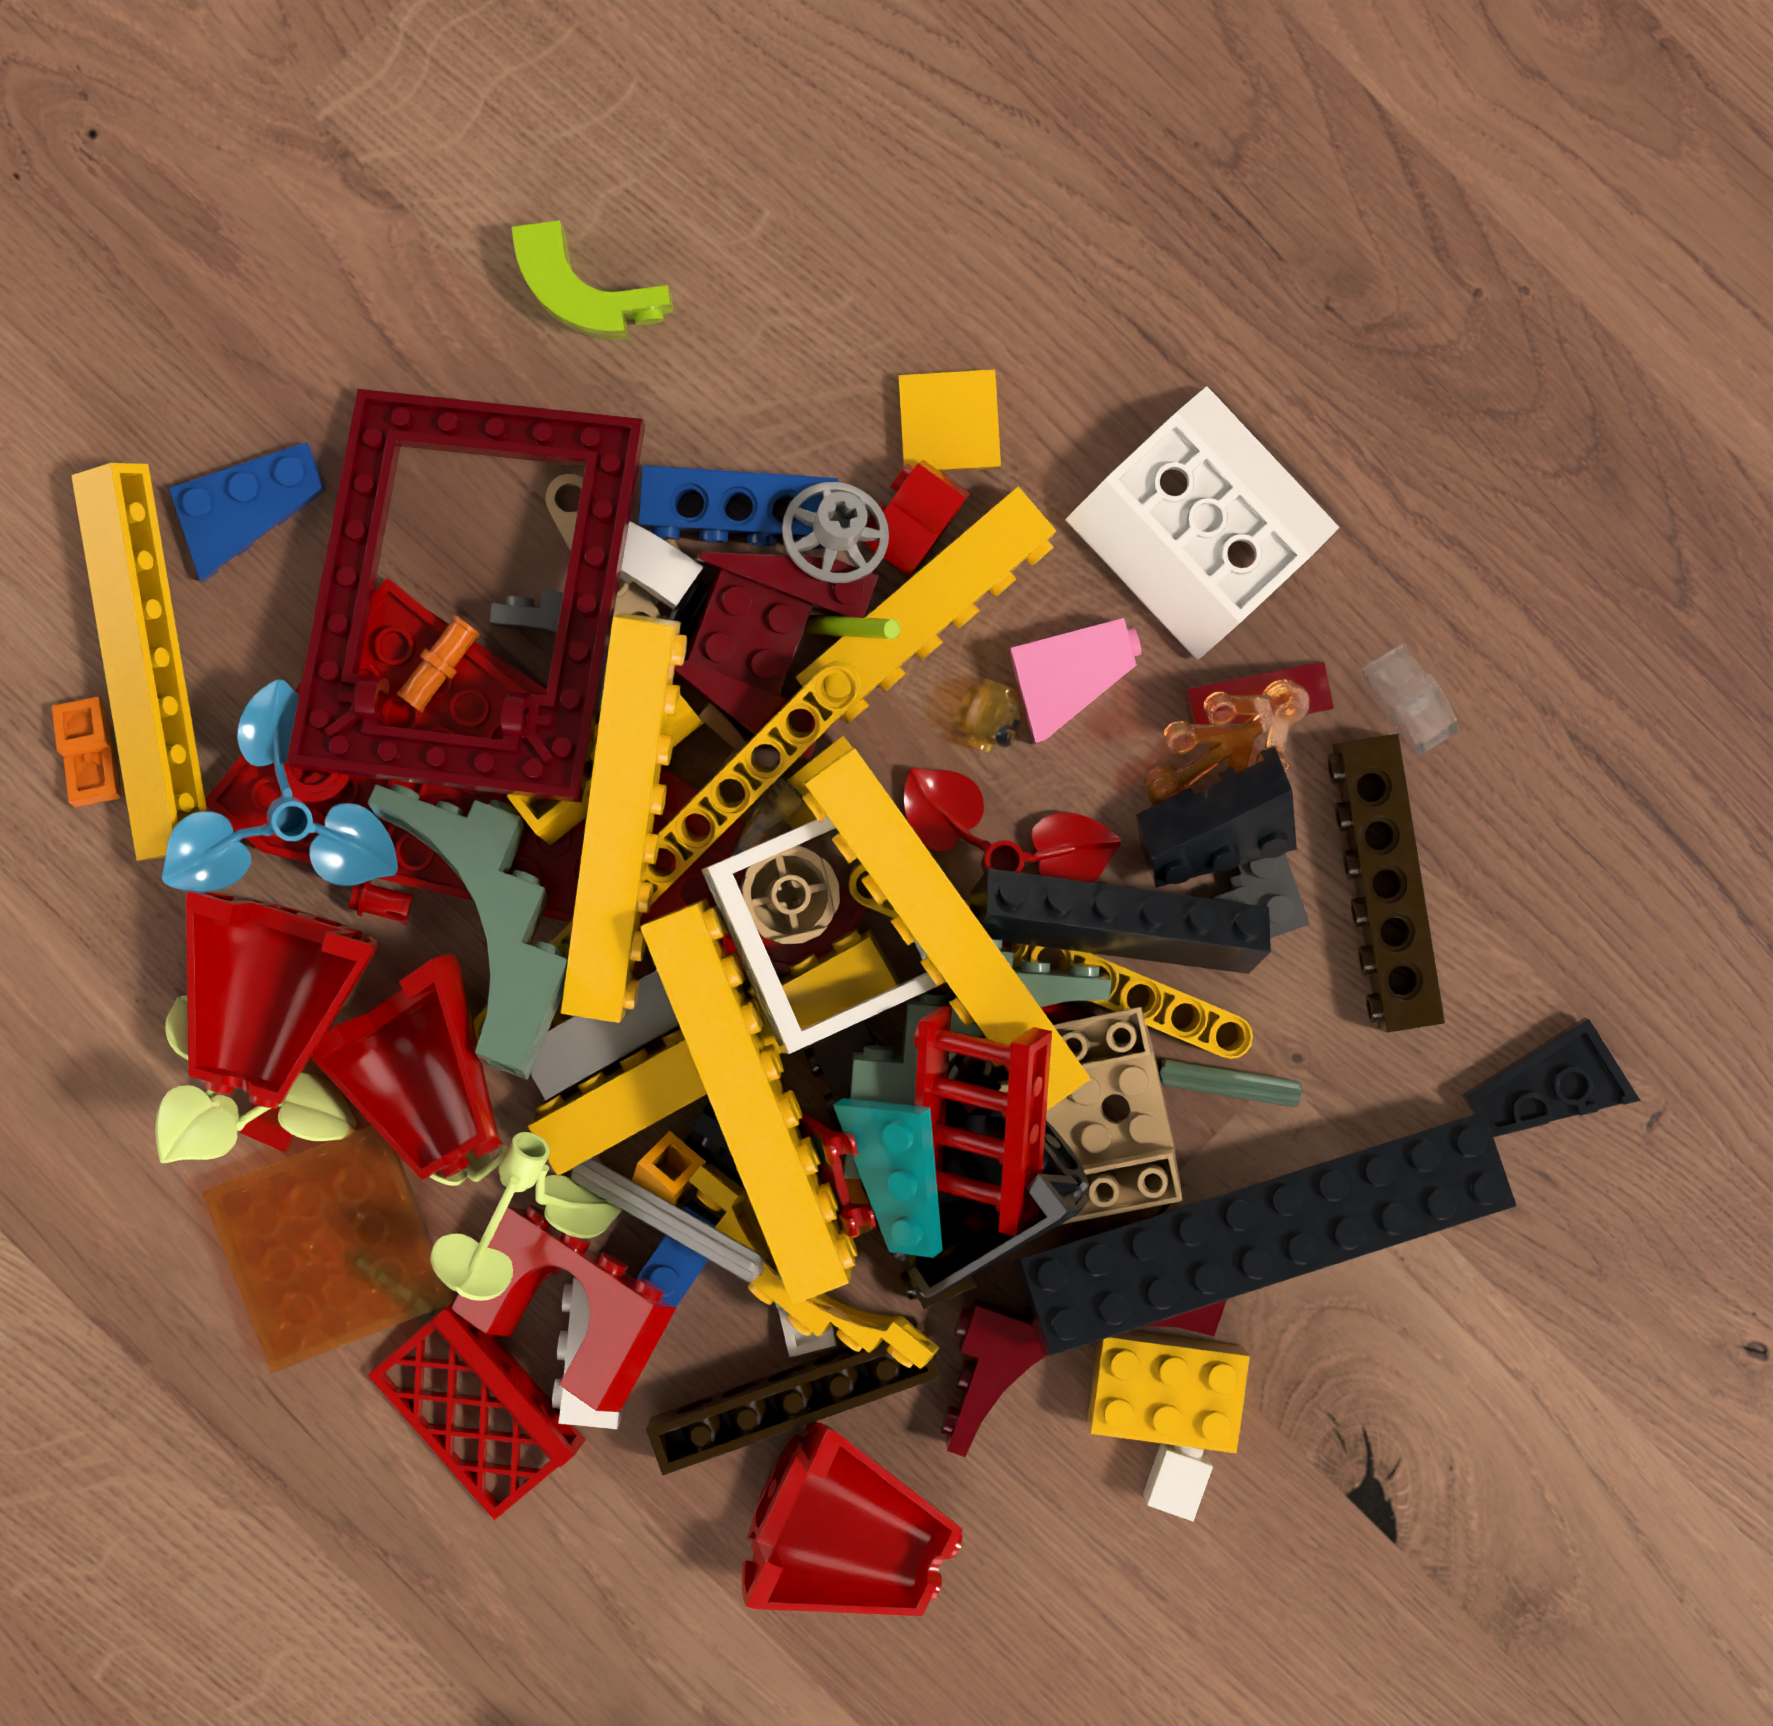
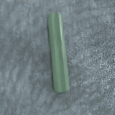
[1159,1059,1302,1107]

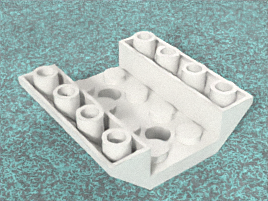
[1065,386,1340,661]

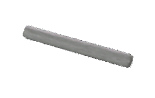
[571,1158,765,1282]

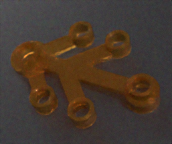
[1143,680,1310,805]

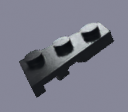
[1462,1018,1641,1137]

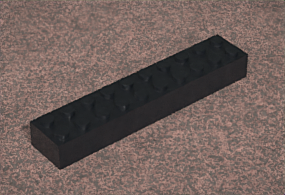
[1013,1112,1517,1356]

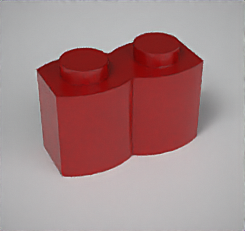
[863,460,970,576]

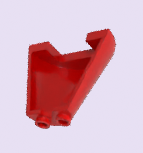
[186,891,378,1108]
[311,954,503,1180]
[742,1422,963,1616]

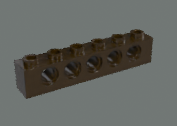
[1327,734,1445,1033]
[646,1321,941,1476]

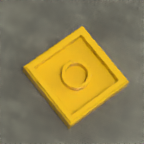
[898,369,1001,472]

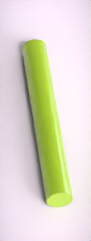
[803,615,900,639]

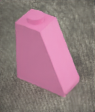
[1008,618,1142,744]

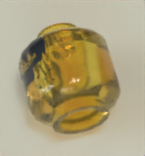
[954,678,1025,754]

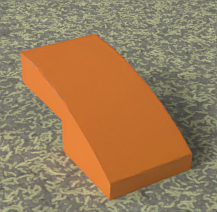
[52,696,122,808]

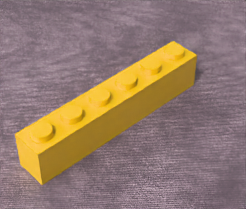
[795,486,1056,724]

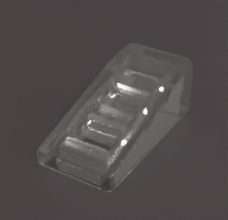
[731,776,805,856]

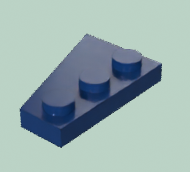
[169,442,326,582]

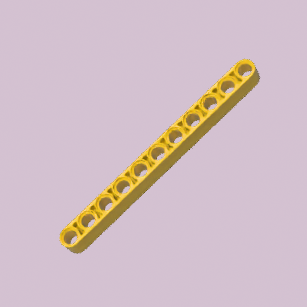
[473,660,861,1043]

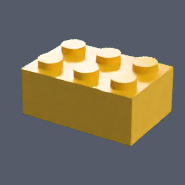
[1087,1331,1250,1453]

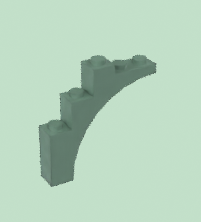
[368,784,568,1080]
[844,938,1111,1179]

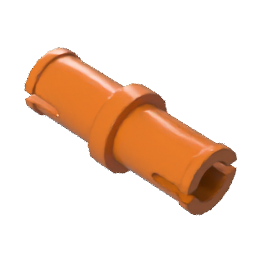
[396,615,481,713]

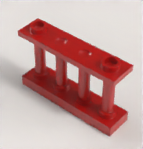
[914,1005,1052,1236]

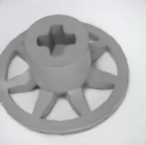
[782,482,889,583]

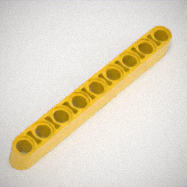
[847,863,1253,1059]

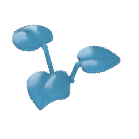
[161,679,398,892]

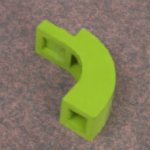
[511,220,674,340]

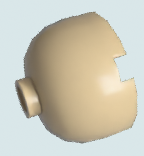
[739,846,840,944]

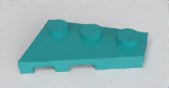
[833,1098,943,1258]

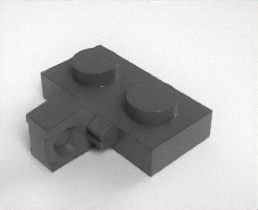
[1209,853,1310,938]

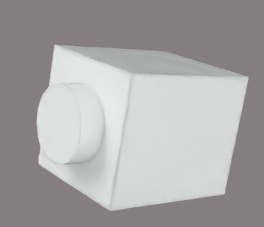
[1143,1443,1213,1522]

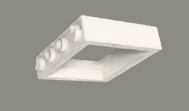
[701,817,946,1054]

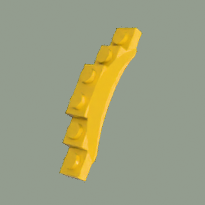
[689,1163,940,1369]

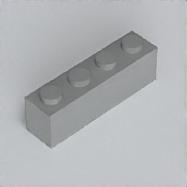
[530,961,679,1100]

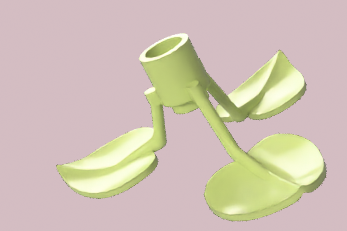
[155,996,357,1163]
[430,1132,623,1301]

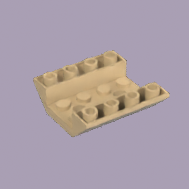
[951,1007,1183,1225]

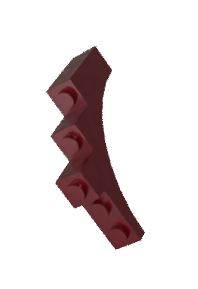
[940,1298,1227,1457]

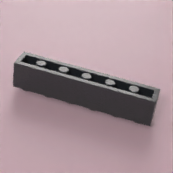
[970,868,1271,974]

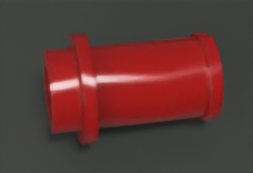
[349,880,414,924]

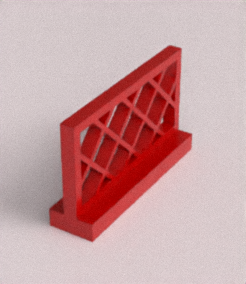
[368,1296,585,1521]

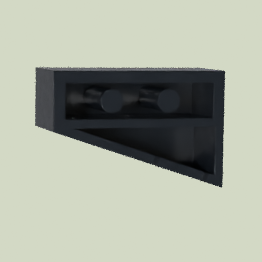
[1136,746,1297,888]

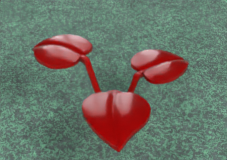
[903,768,1121,993]

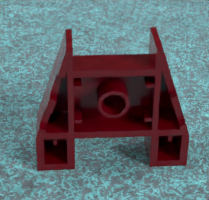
[674,552,879,760]

